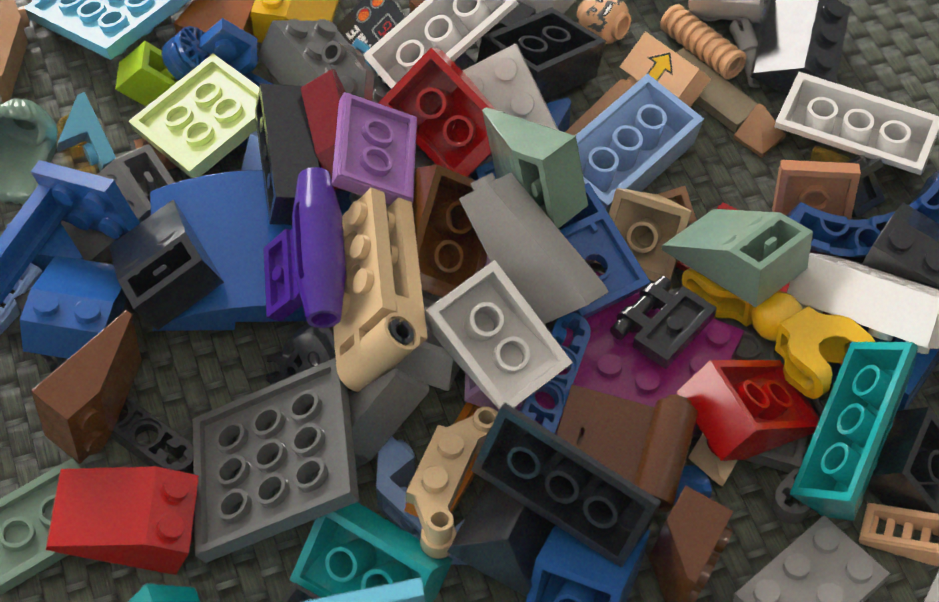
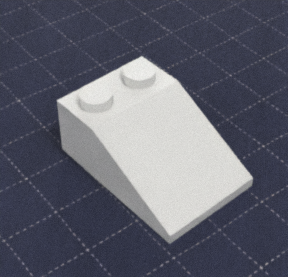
[425,260,573,410]

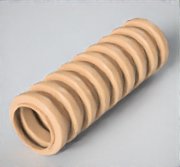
[660,4,747,79]

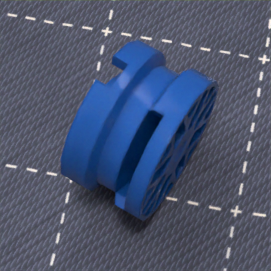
[162,26,211,80]

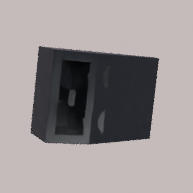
[109,200,224,330]

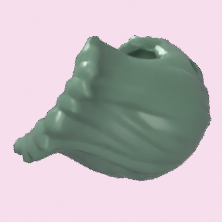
[0,98,58,205]

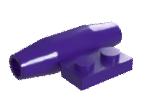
[263,167,347,328]

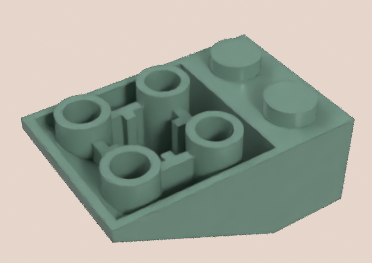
[482,107,588,228]
[661,209,813,307]

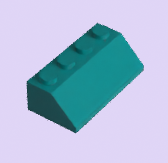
[790,342,918,521]

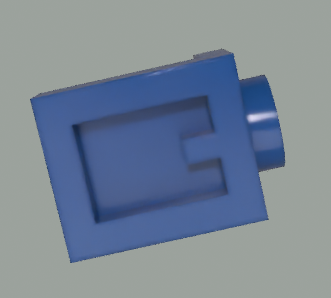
[200,18,258,76]

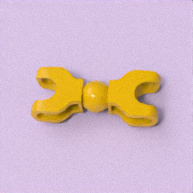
[682,268,875,399]

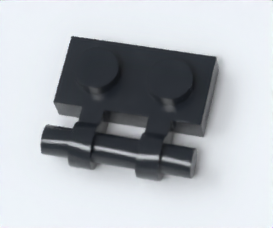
[610,276,717,369]

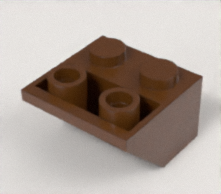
[649,485,733,602]

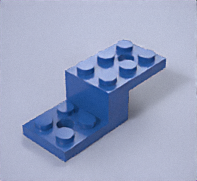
[472,161,651,319]

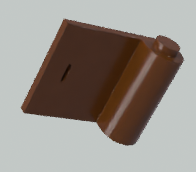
[557,384,698,512]

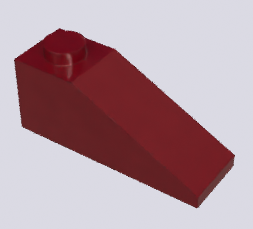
[300,69,347,191]

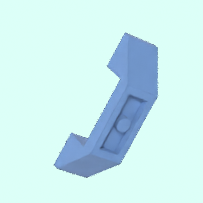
[376,436,469,565]

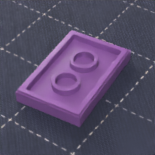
[332,92,417,205]

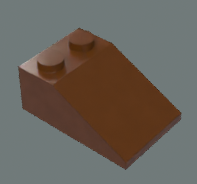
[412,165,487,298]
[31,310,142,464]

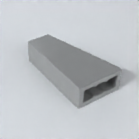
[459,173,608,324]

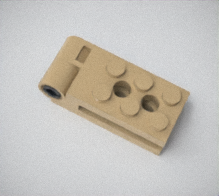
[333,188,427,392]

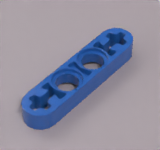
[519,312,591,434]

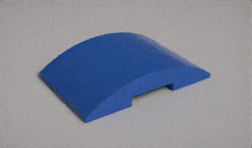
[150,170,352,331]

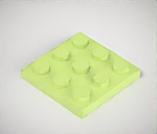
[128,54,259,178]

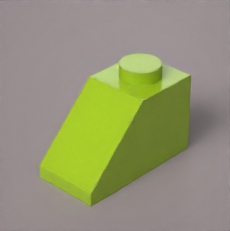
[115,41,179,106]

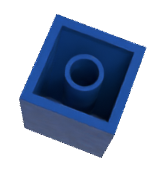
[526,525,651,602]

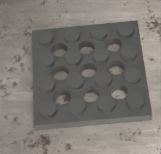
[193,357,359,563]

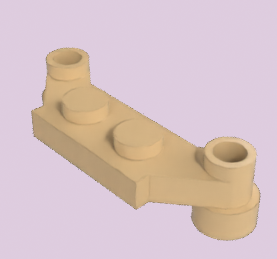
[406,407,498,558]

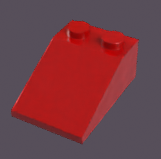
[378,47,496,177]
[677,360,820,461]
[46,466,199,575]

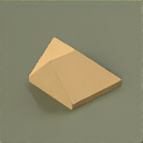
[595,188,692,281]

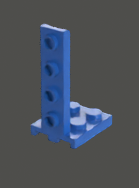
[0,160,140,305]

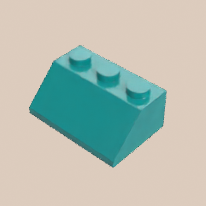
[290,502,453,602]

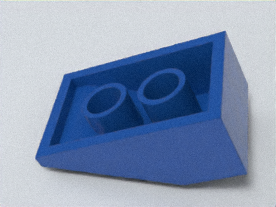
[20,255,127,359]

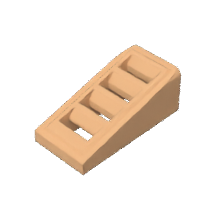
[859,503,939,567]

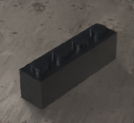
[254,83,322,225]

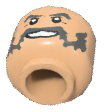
[577,0,631,44]

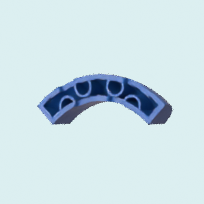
[786,170,939,259]

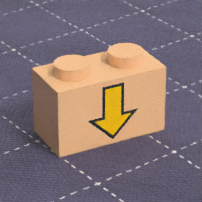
[620,31,711,107]

